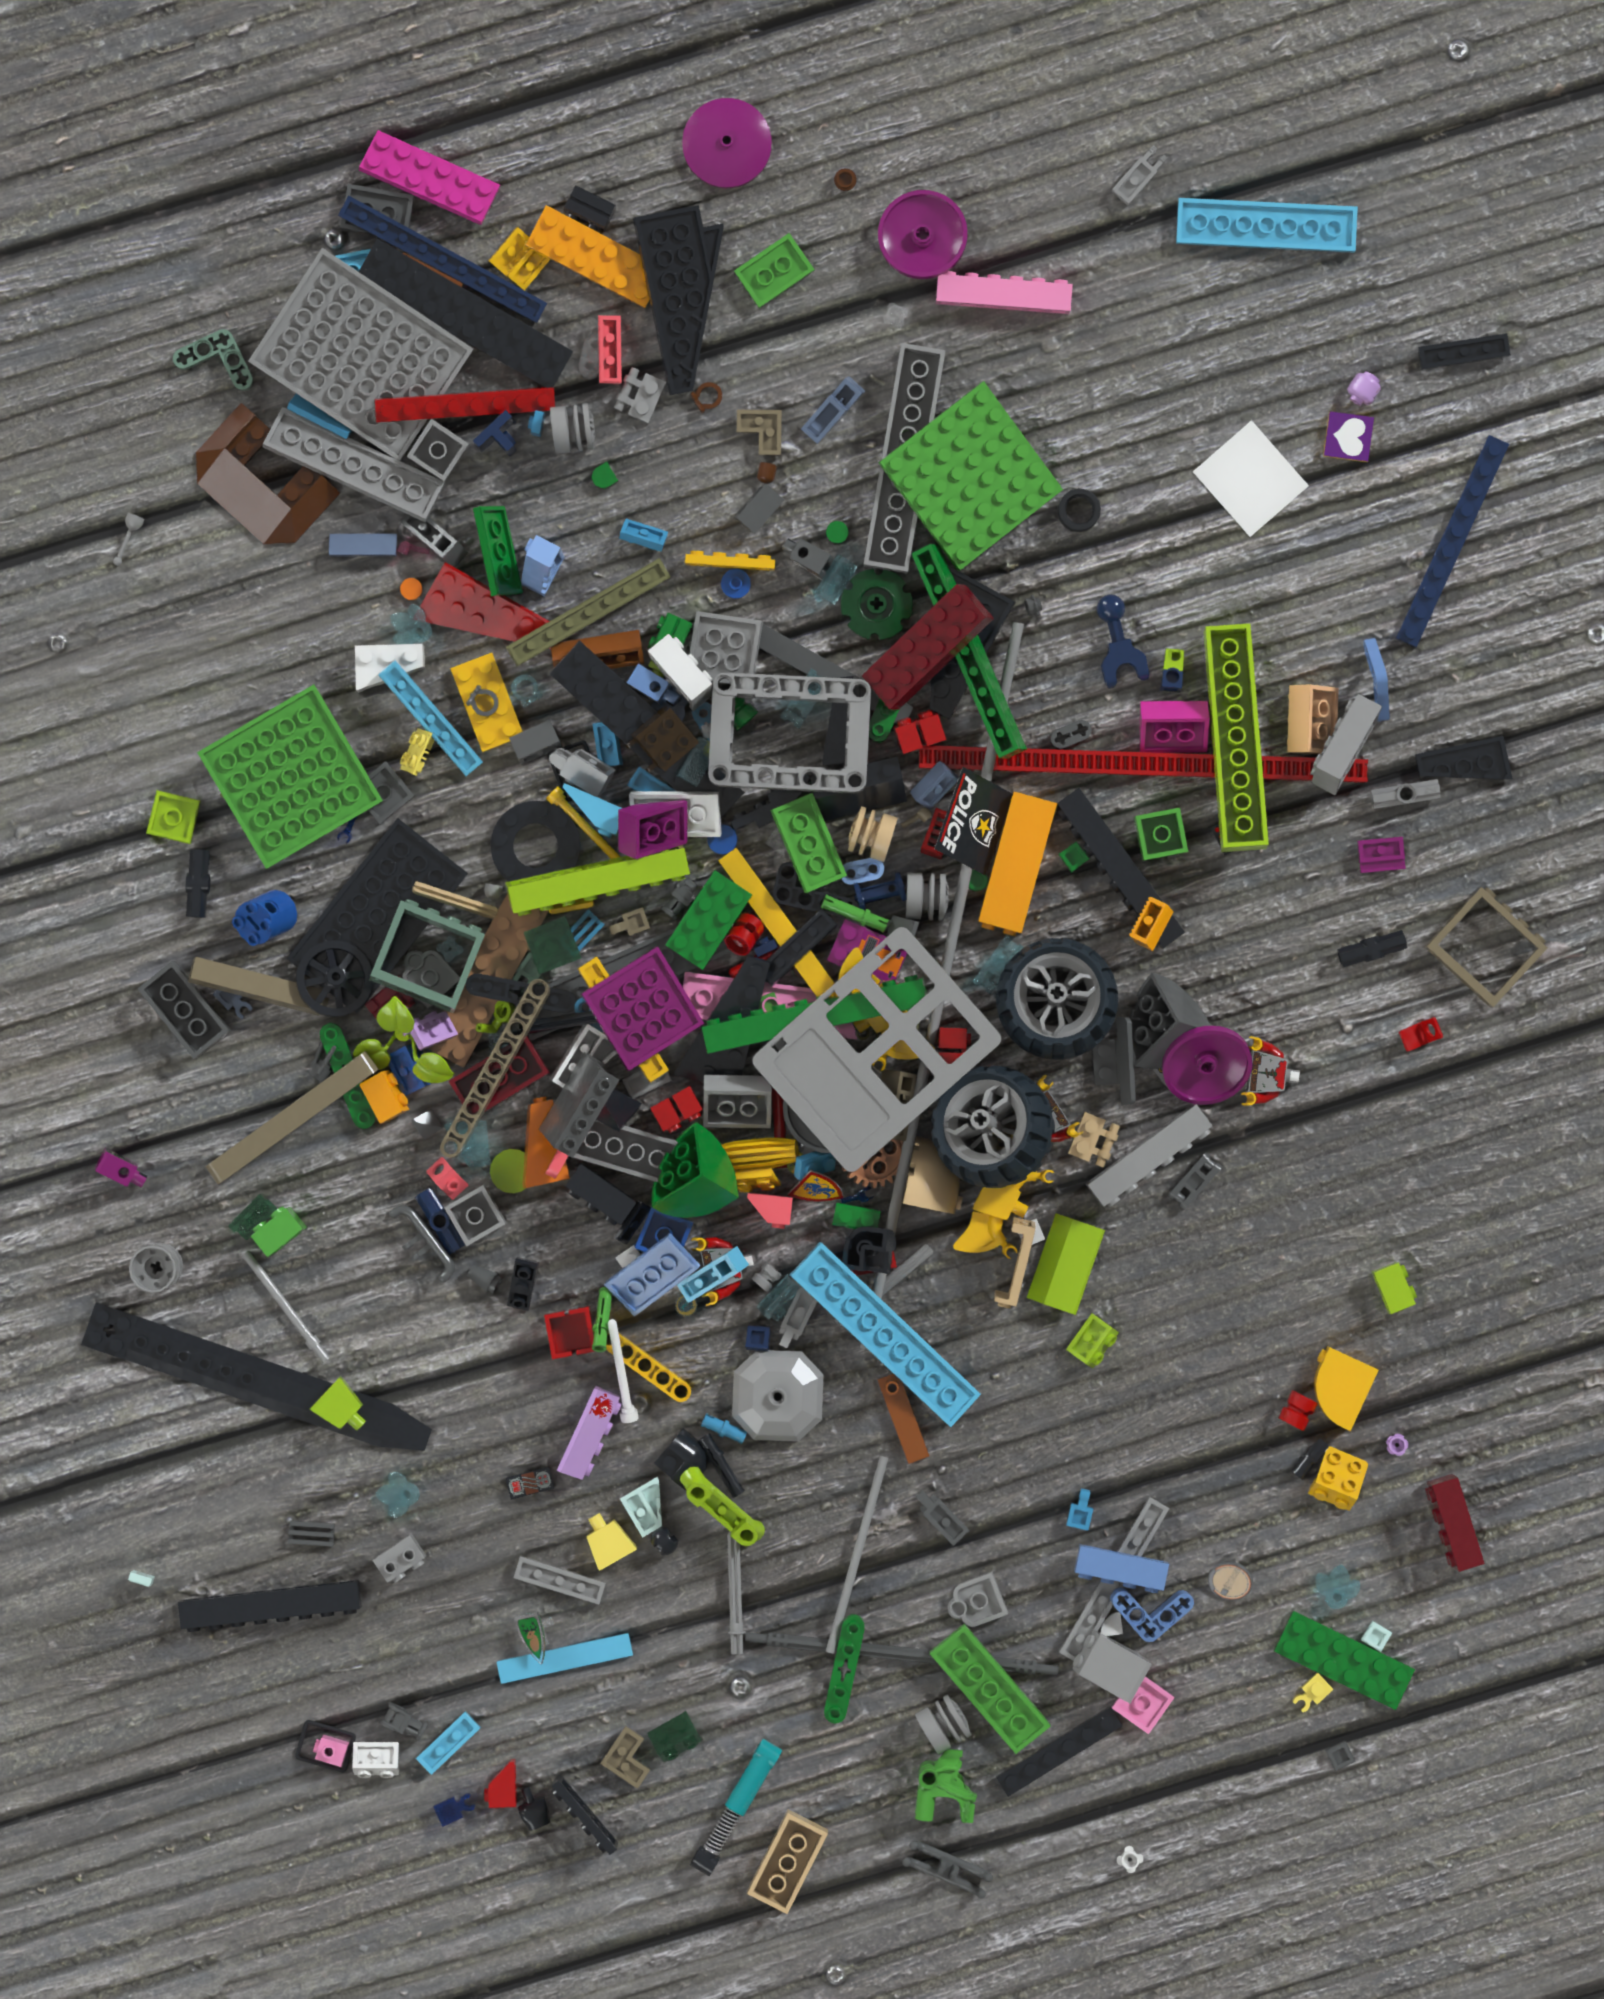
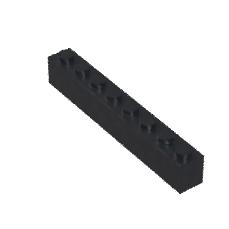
[1056,788,1185,949]
[178,1580,362,1632]

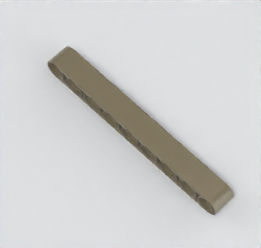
[440,979,550,1158]
[205,1051,378,1185]

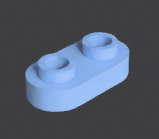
[841,858,884,885]

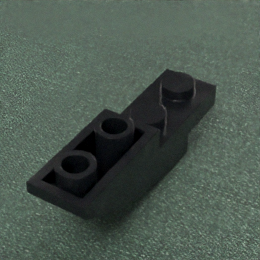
[731,774,810,831]

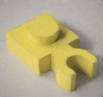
[1292,1672,1333,1712]

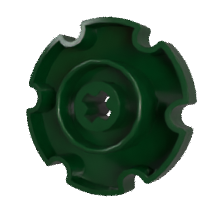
[841,568,912,641]

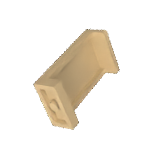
[994,1217,1036,1308]

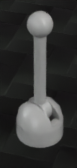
[113,512,145,566]

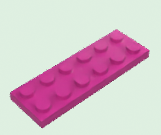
[359,130,500,225]

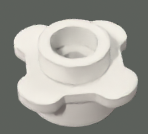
[1116,1846,1143,1873]

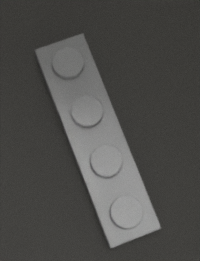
[513,1556,606,1605]

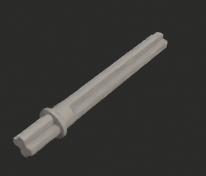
[834,1244,933,1329]
[727,1533,745,1654]

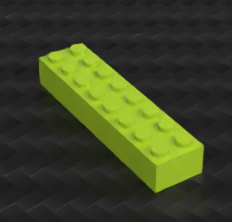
[505,845,690,916]

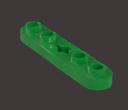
[869,699,900,743]
[320,1023,375,1129]
[824,1614,865,1723]

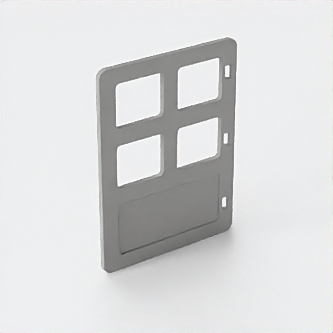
[753,927,1001,1172]

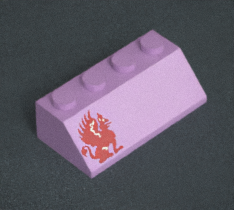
[557,1385,622,1480]

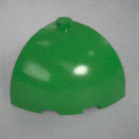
[652,1122,739,1218]

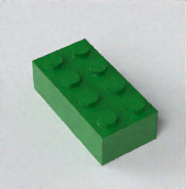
[665,870,752,970]

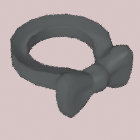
[466,685,499,716]

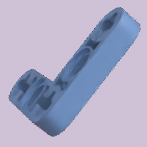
[1363,638,1390,722]
[1110,1588,1194,1642]

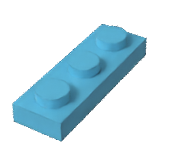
[416,1711,481,1775]

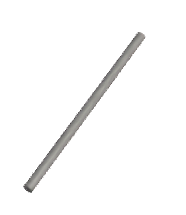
[825,1456,888,1654]

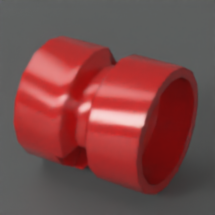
[724,913,764,956]
[1278,1390,1318,1431]

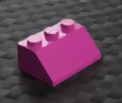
[1139,701,1209,753]

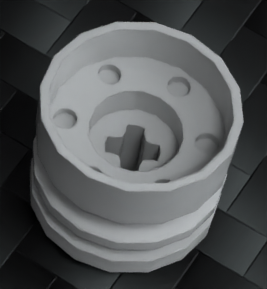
[550,403,596,454]
[906,872,949,920]
[129,1242,183,1293]
[915,1694,972,1755]

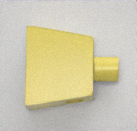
[587,1513,637,1571]

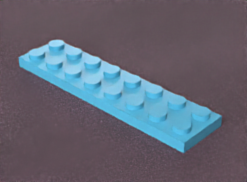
[1176,198,1358,253]

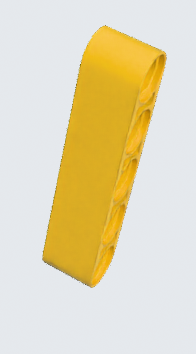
[606,1332,691,1402]

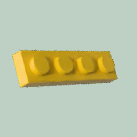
[685,551,775,571]

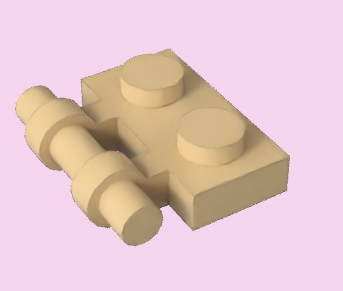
[1068,1112,1120,1167]

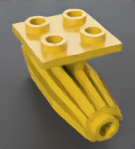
[721,1137,799,1193]

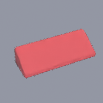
[598,315,622,385]

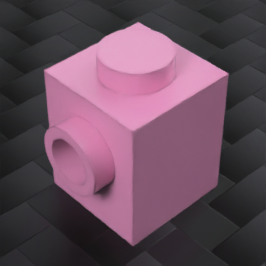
[313,1735,349,1767]

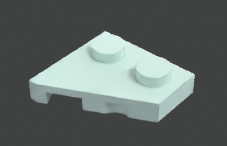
[620,1476,662,1538]

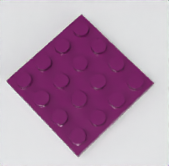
[581,946,704,1071]

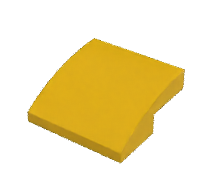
[488,227,550,291]

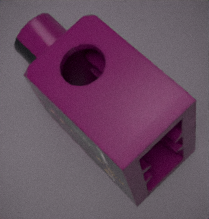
[95,1147,147,1188]

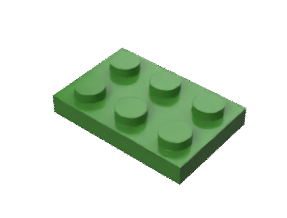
[734,233,815,309]

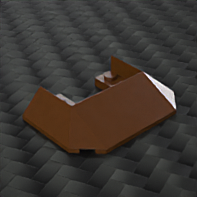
[196,403,341,544]

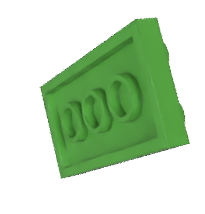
[770,793,847,893]

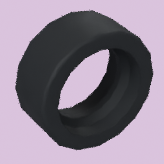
[1058,488,1101,532]

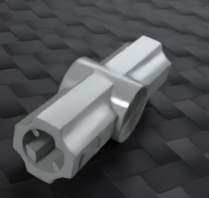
[1370,779,1441,809]

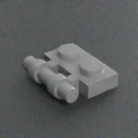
[614,367,666,424]

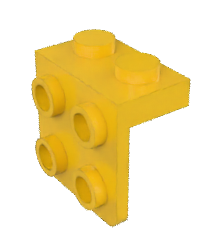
[1308,1447,1368,1511]

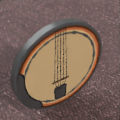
[1208,1561,1253,1601]

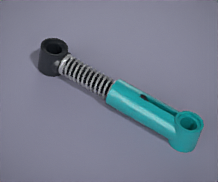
[690,1739,782,1876]

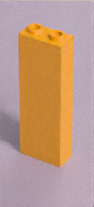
[978,792,1057,937]

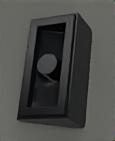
[614,1200,651,1245]

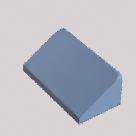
[910,761,959,810]

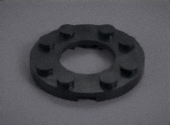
[491,801,581,881]

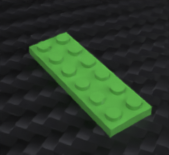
[930,1624,1051,1754]

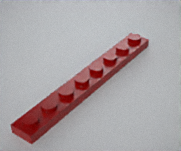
[374,387,555,422]

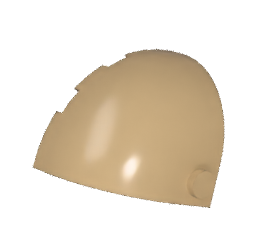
[902,1136,963,1214]

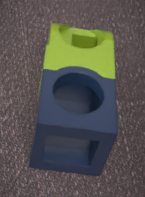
[1160,648,1184,693]

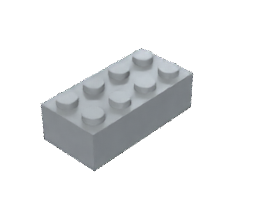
[1310,694,1382,795]

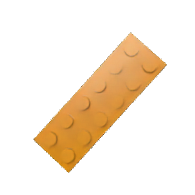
[525,205,650,308]

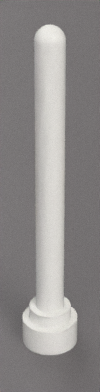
[608,1319,639,1423]

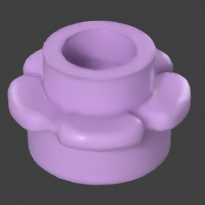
[1386,1434,1408,1456]

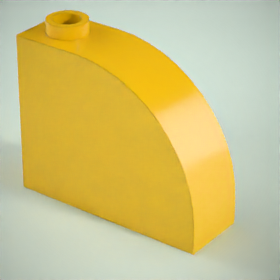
[1314,1346,1379,1431]

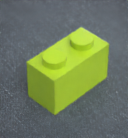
[1372,1262,1417,1314]

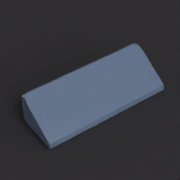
[329,534,397,557]

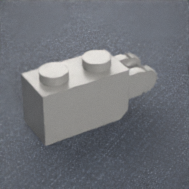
[549,748,615,797]

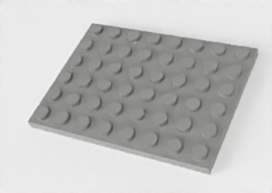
[248,248,473,461]

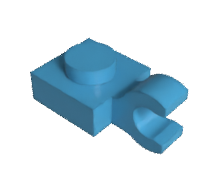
[1066,1488,1093,1531]

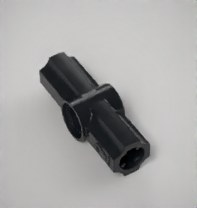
[185,849,211,918]
[1337,930,1408,968]

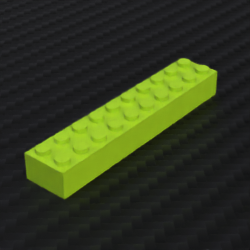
[1203,624,1269,852]

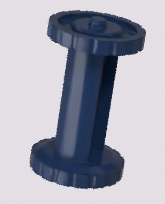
[853,872,907,910]

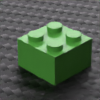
[1134,808,1188,861]
[251,1207,307,1257]

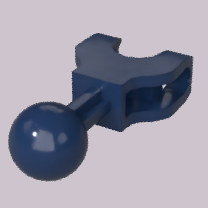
[1097,594,1149,689]

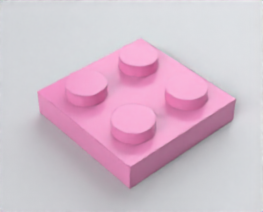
[1112,1676,1175,1734]

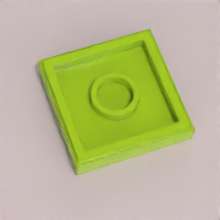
[146,790,201,844]

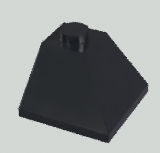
[596,1088,642,1132]

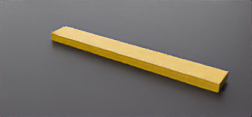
[718,848,835,997]

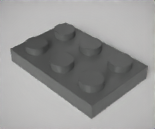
[340,184,415,235]

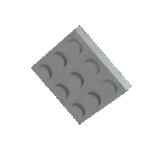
[689,611,763,685]

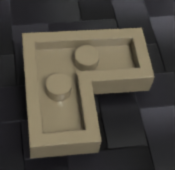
[737,410,782,456]
[600,1726,650,1789]

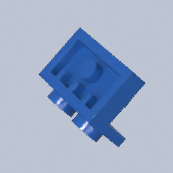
[389,1043,432,1096]

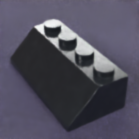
[810,757,907,821]

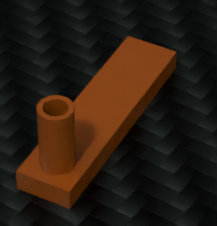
[877,1374,929,1464]

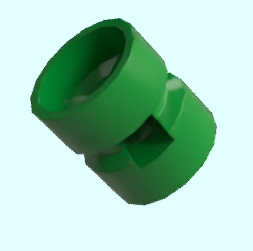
[734,698,758,731]

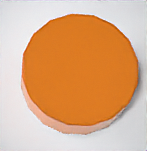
[400,578,423,601]

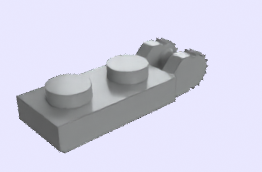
[1111,145,1167,206]

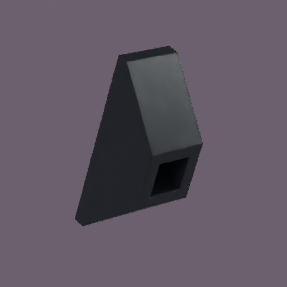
[507,1257,540,1311]

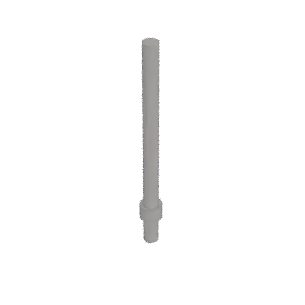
[242,1251,330,1363]

